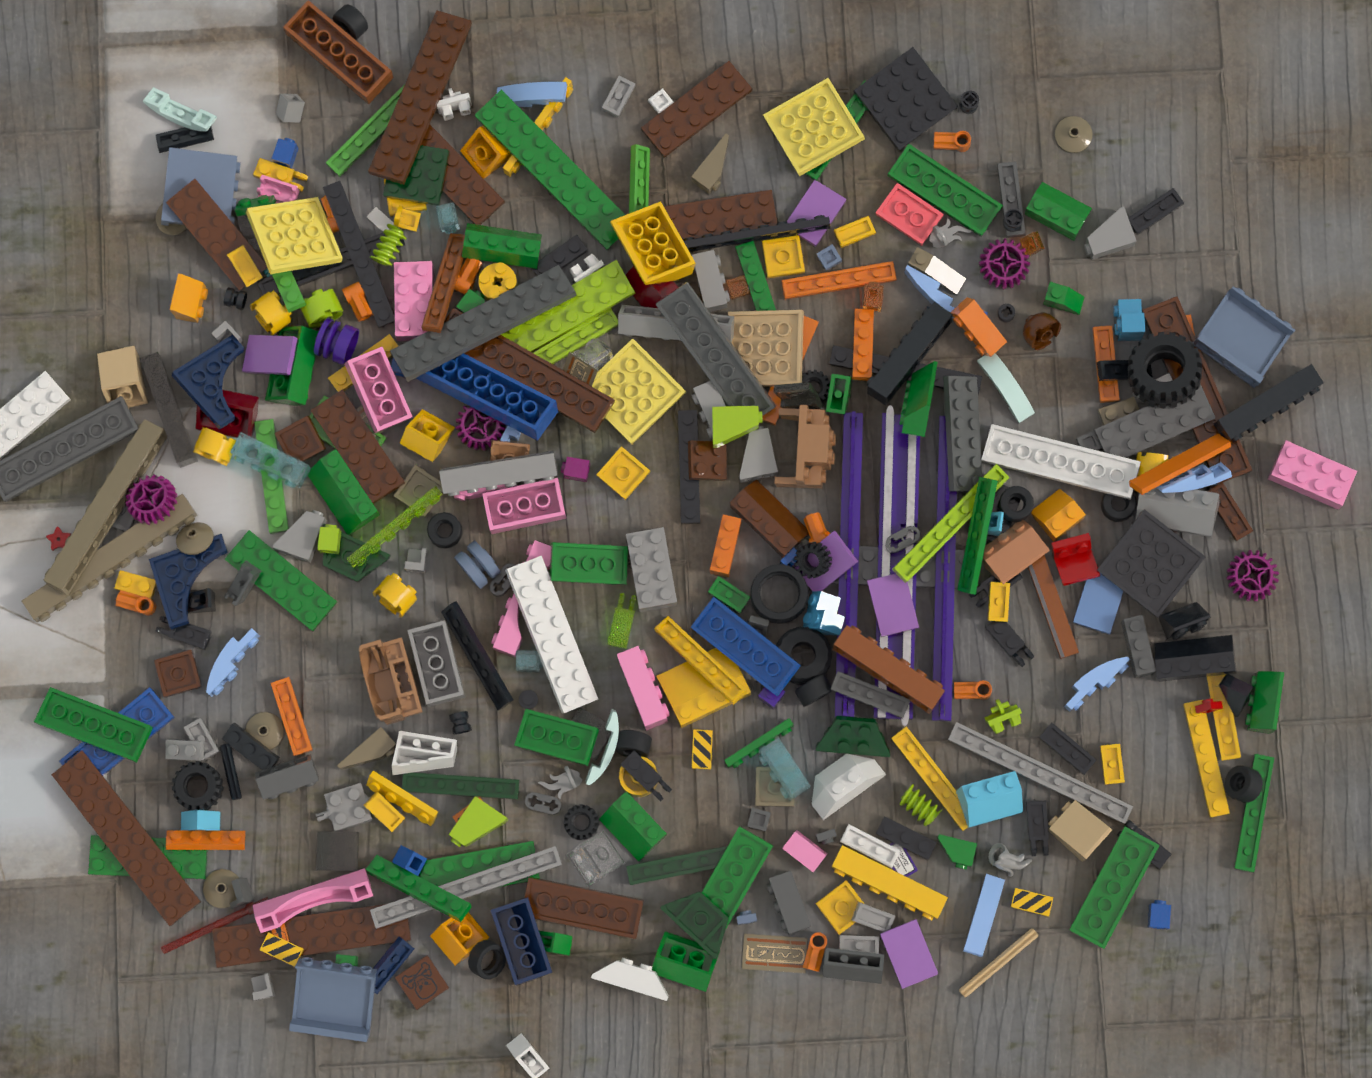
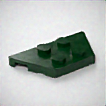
[323,524,391,582]
[815,716,890,757]
[660,891,729,960]

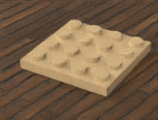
[728,310,804,387]

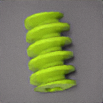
[370,224,407,266]
[900,784,943,826]

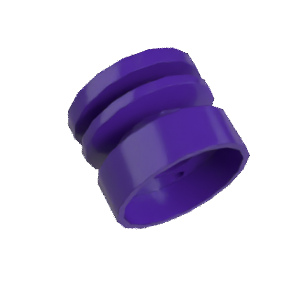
[314,318,359,366]

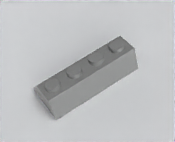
[1136,488,1219,538]

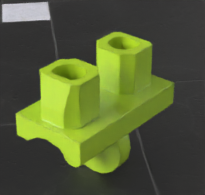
[984,699,1022,734]

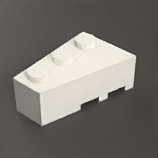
[392,731,457,775]

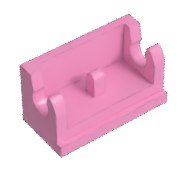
[257,175,300,203]
[782,830,828,872]

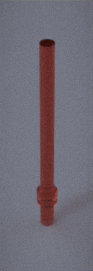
[161,896,269,954]

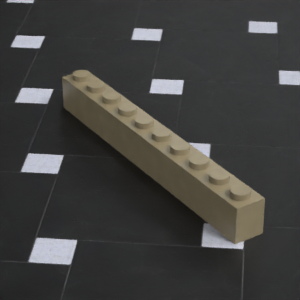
[43,419,169,596]
[22,494,198,622]

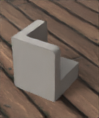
[276,94,305,123]
[211,321,243,343]
[404,548,428,574]
[251,973,275,1001]

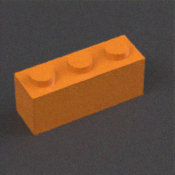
[950,297,1007,357]
[710,515,742,578]

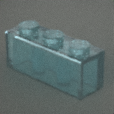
[758,738,811,801]

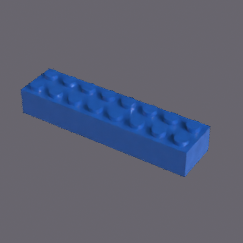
[416,354,558,441]

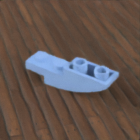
[206,628,260,697]
[1064,657,1130,712]

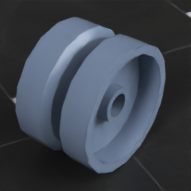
[454,540,501,589]

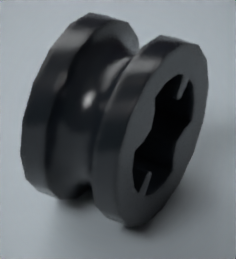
[998,304,1015,322]

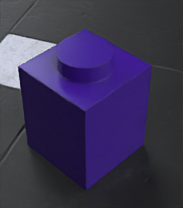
[758,687,785,710]

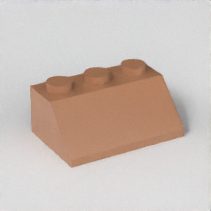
[982,520,1050,585]

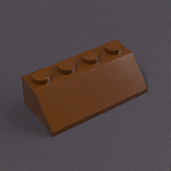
[730,479,809,558]

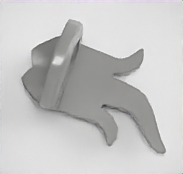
[929,218,972,248]
[538,766,583,799]
[988,843,1032,877]

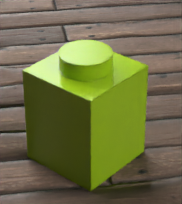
[318,524,341,554]

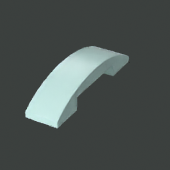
[143,87,217,131]
[977,353,1035,423]
[585,709,619,785]

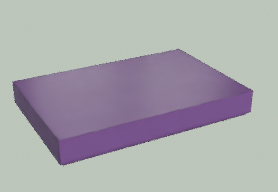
[787,180,846,247]
[242,335,298,375]
[793,531,858,591]
[867,574,919,637]
[880,919,938,989]

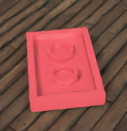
[875,183,944,246]

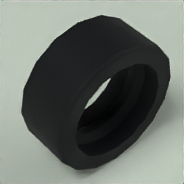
[468,940,506,979]

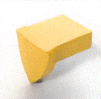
[394,205,421,232]

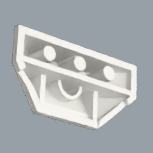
[812,754,886,820]
[591,958,669,1001]

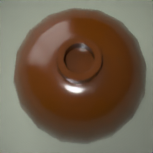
[1023,312,1061,351]

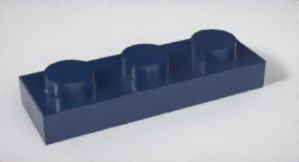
[373,936,415,994]

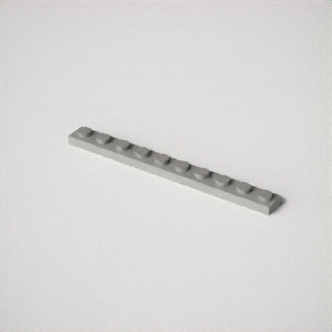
[948,722,1133,824]
[370,846,562,929]

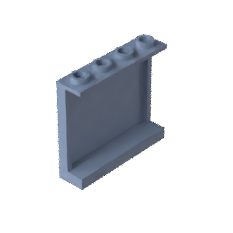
[161,147,241,226]
[1193,286,1295,388]
[289,957,377,1042]

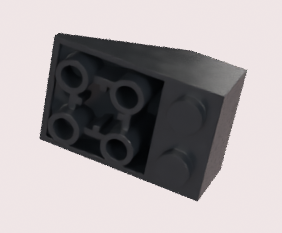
[1158,602,1211,640]

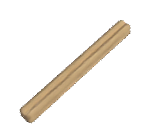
[959,929,1038,997]

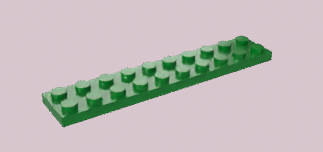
[474,89,625,250]

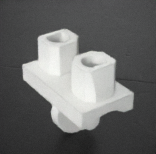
[437,88,472,121]
[569,254,604,284]

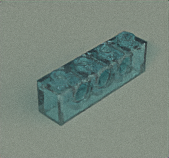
[230,432,311,489]

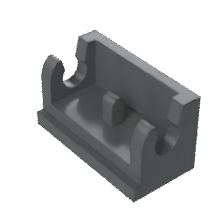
[224,561,261,606]

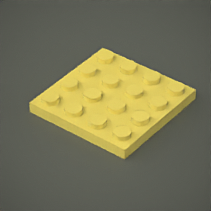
[763,78,865,176]
[246,197,343,274]
[592,339,686,445]

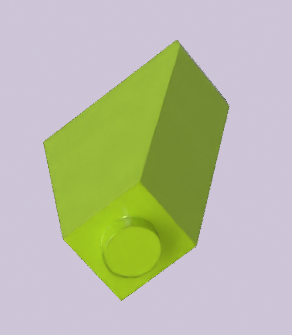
[712,406,763,448]
[449,796,509,847]

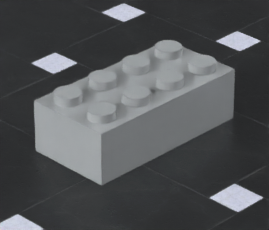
[626,527,678,612]
[408,620,465,707]

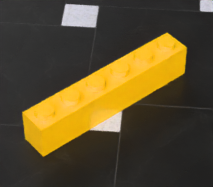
[831,845,948,921]

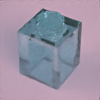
[436,202,460,234]
[516,650,543,672]

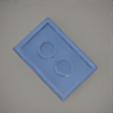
[1073,574,1123,635]

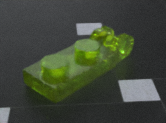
[608,593,636,649]

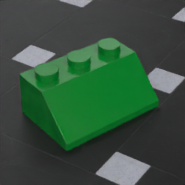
[1024,182,1092,241]
[1245,671,1284,734]
[599,791,667,862]
[652,932,720,992]

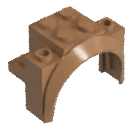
[775,405,836,489]
[359,637,423,725]

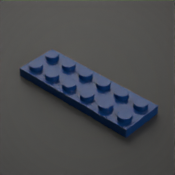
[691,597,801,696]
[59,687,175,776]

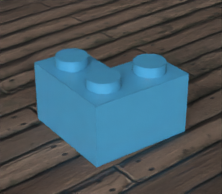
[1113,299,1145,341]
[803,591,845,635]

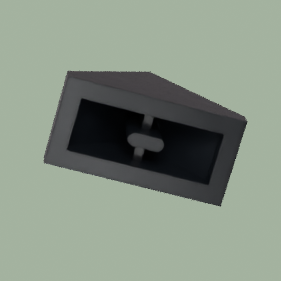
[187,588,216,614]
[1219,674,1253,717]

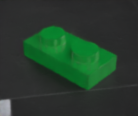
[235,195,276,216]
[708,576,750,614]

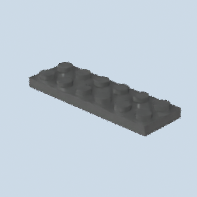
[943,376,982,492]
[1094,384,1215,458]

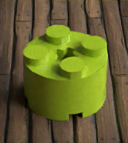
[300,289,343,329]

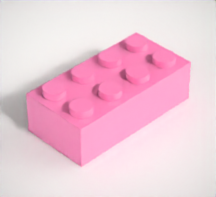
[394,261,434,341]
[345,347,412,434]
[1268,440,1357,510]
[482,478,566,534]
[617,646,670,731]

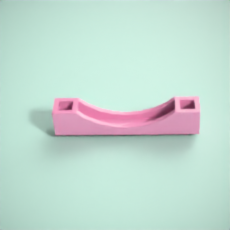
[491,540,551,658]
[253,868,373,933]

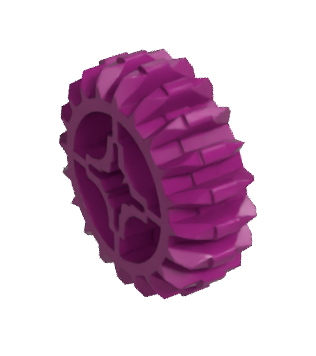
[979,238,1030,290]
[455,406,506,451]
[126,474,178,525]
[1226,550,1279,602]

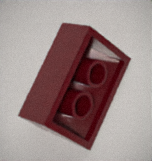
[626,266,678,308]
[195,390,259,440]

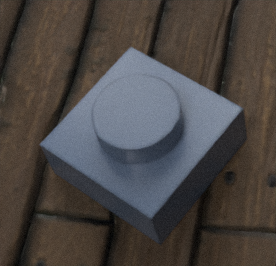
[816,244,842,271]
[736,910,757,925]

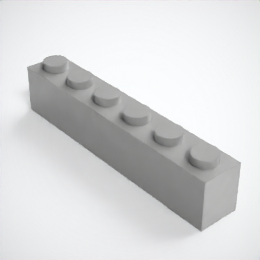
[618,305,734,343]
[439,451,558,496]

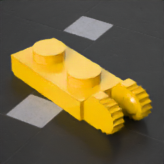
[253,158,308,192]

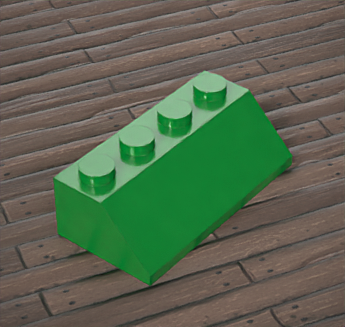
[462,223,542,269]
[265,326,318,406]
[899,361,938,437]
[306,449,380,535]

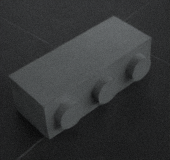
[1121,615,1156,678]
[255,754,319,800]
[766,871,811,935]
[823,948,884,984]

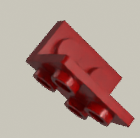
[1052,533,1100,586]

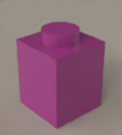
[561,457,590,482]

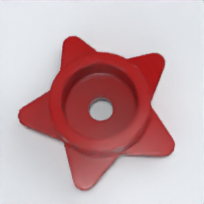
[46,527,71,551]

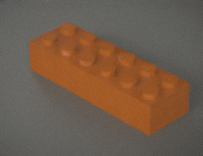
[283,0,394,104]
[833,625,945,714]

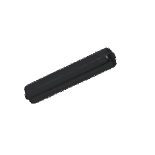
[220,744,242,800]

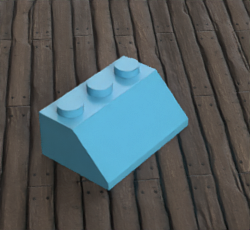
[956,771,1023,828]

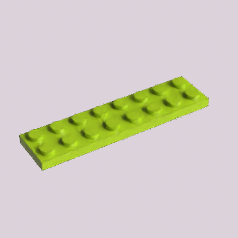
[501,260,636,352]

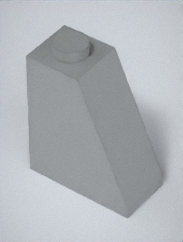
[1084,207,1137,260]
[739,426,778,483]
[273,510,327,563]

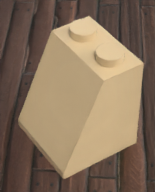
[97,346,148,408]
[1048,800,1112,862]

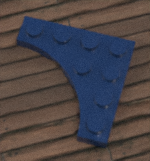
[172,335,244,430]
[149,534,228,629]

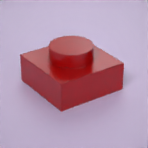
[1195,699,1223,714]

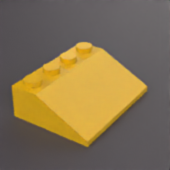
[610,202,696,285]
[656,648,751,728]

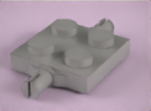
[316,783,373,832]

